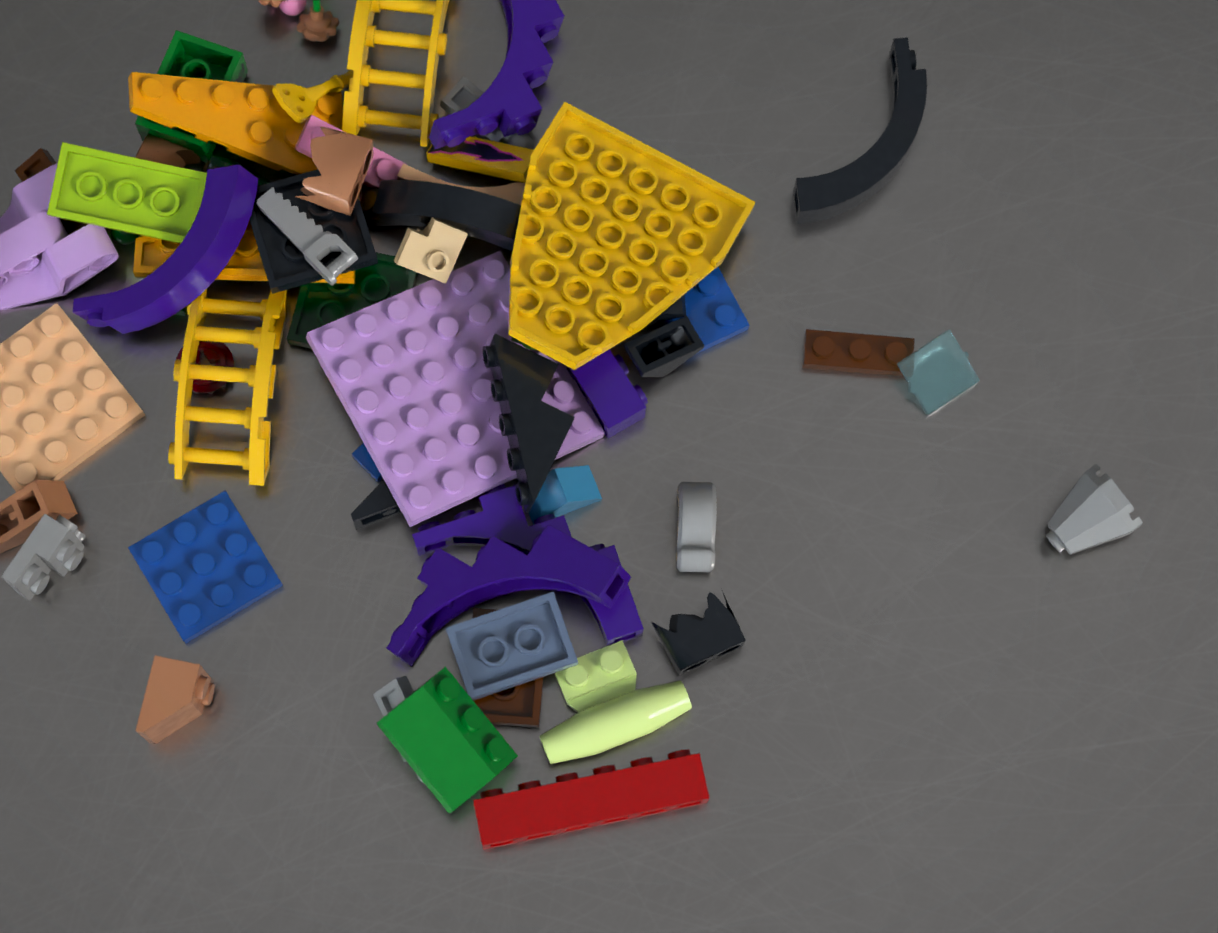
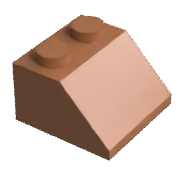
[135,655,215,744]

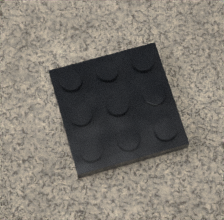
[250,169,378,294]

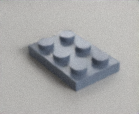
[445,591,578,700]

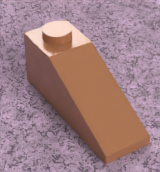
[0,480,78,554]

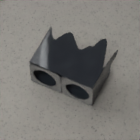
[651,590,746,676]

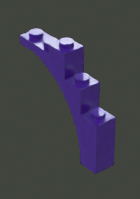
[429,0,564,150]
[412,484,644,646]
[386,524,631,667]

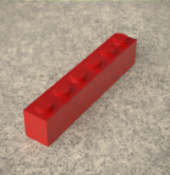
[473,749,709,850]

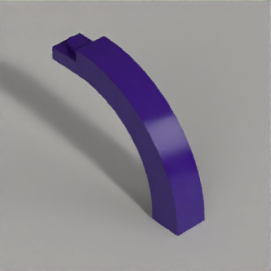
[72,164,258,334]

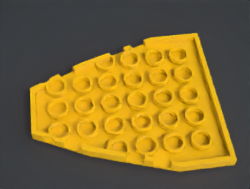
[508,102,756,370]

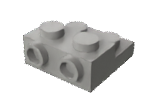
[1,514,86,601]

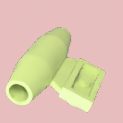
[539,640,692,764]

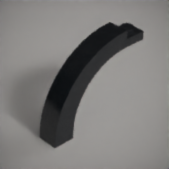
[793,37,927,225]
[360,180,521,251]

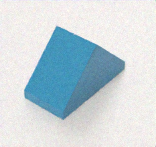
[528,465,602,525]

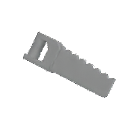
[257,187,358,286]

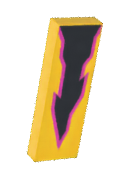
[426,136,534,183]

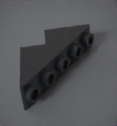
[482,334,575,513]

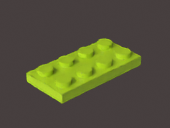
[47,142,207,244]

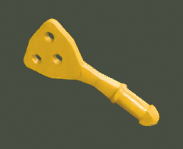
[272,70,354,123]

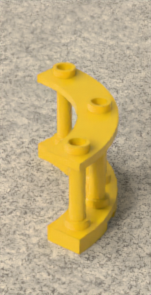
[342,0,450,147]
[168,289,287,486]

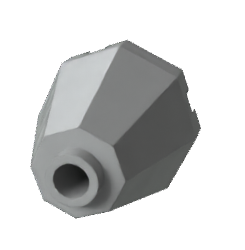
[1046,464,1143,555]

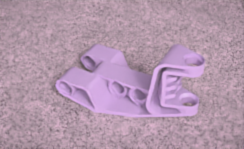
[0,163,119,310]

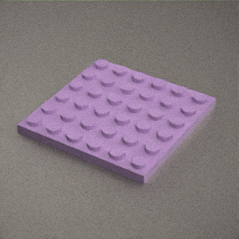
[306,251,605,527]

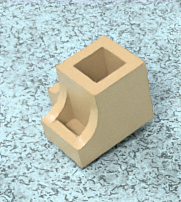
[394,217,468,284]

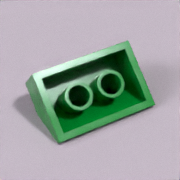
[376,666,518,814]

